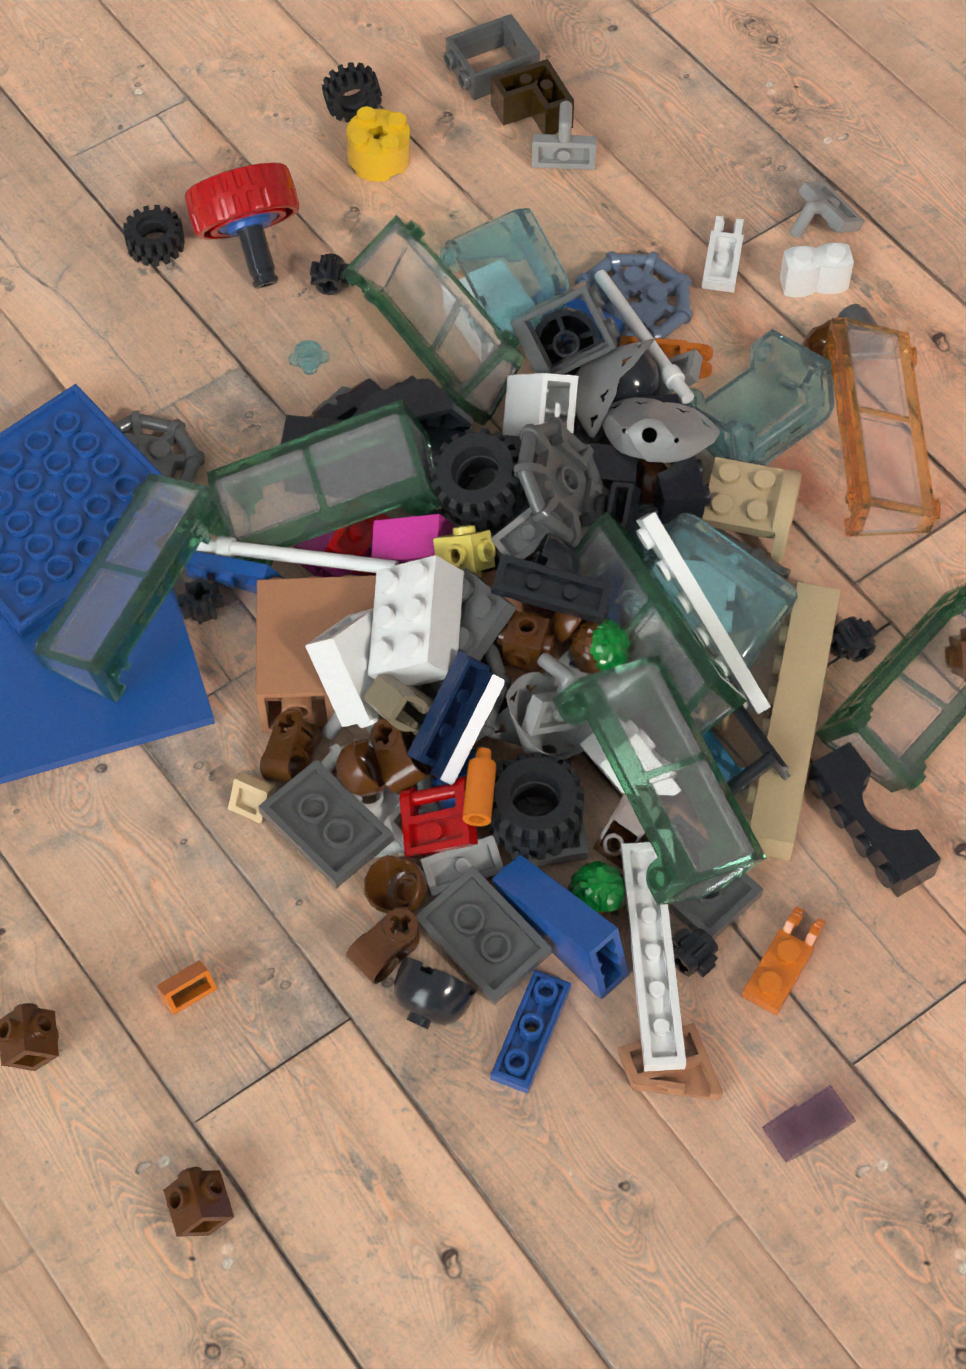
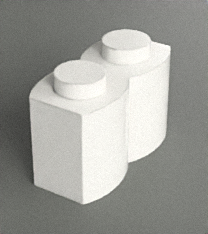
[780,243,854,297]

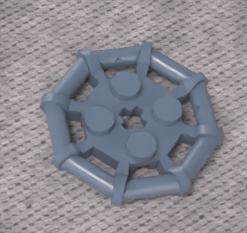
[575,251,693,344]

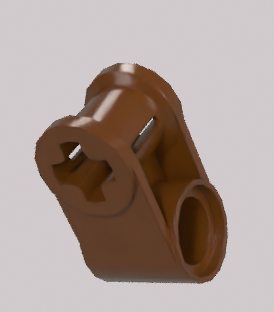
[260,708,322,783]
[370,718,432,795]
[346,908,420,984]

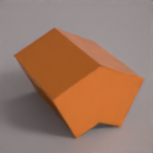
[156,960,217,1015]

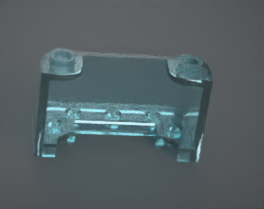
[440,208,569,343]
[679,329,835,466]
[616,513,798,685]

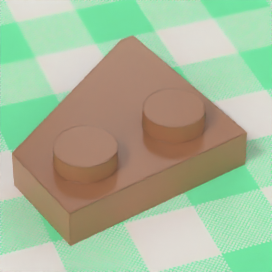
[618,1023,723,1100]

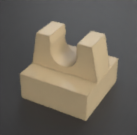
[228,772,278,824]

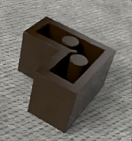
[491,59,574,134]

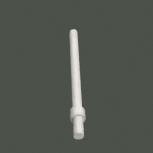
[594,270,694,404]
[190,536,399,573]

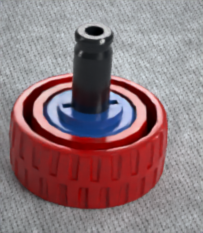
[185,162,299,289]

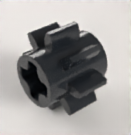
[310,253,351,295]
[177,577,224,624]
[831,616,878,662]
[672,927,718,978]

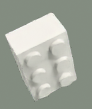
[368,555,464,686]

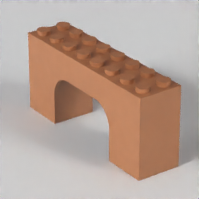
[255,569,559,732]

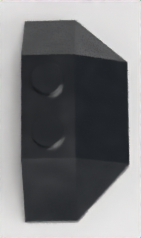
[349,378,473,431]

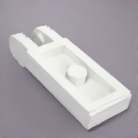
[702,216,744,293]

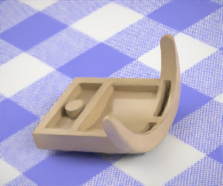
[701,457,802,564]

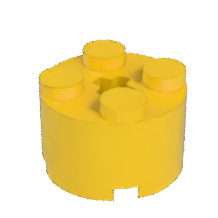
[346,106,410,182]

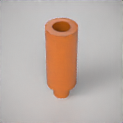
[463,748,497,826]

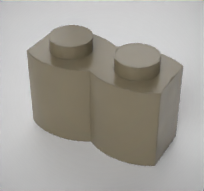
[363,674,434,736]

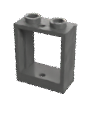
[443,14,540,100]
[510,280,620,375]

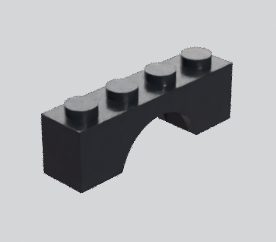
[636,394,711,524]
[808,742,941,897]

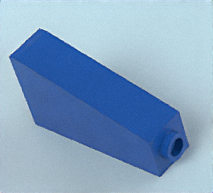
[492,854,630,999]

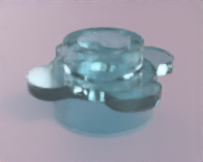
[289,340,329,375]

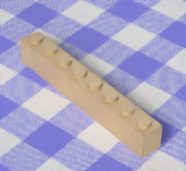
[740,582,841,861]

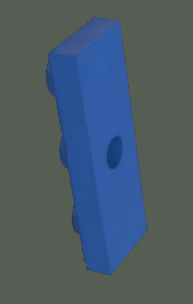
[490,970,571,1094]

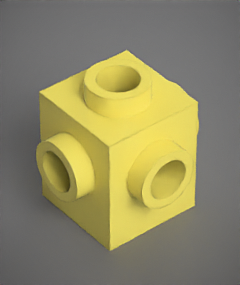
[433,525,495,577]

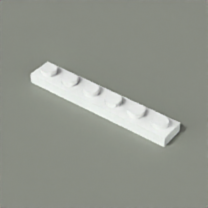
[636,512,771,714]
[621,842,686,1072]

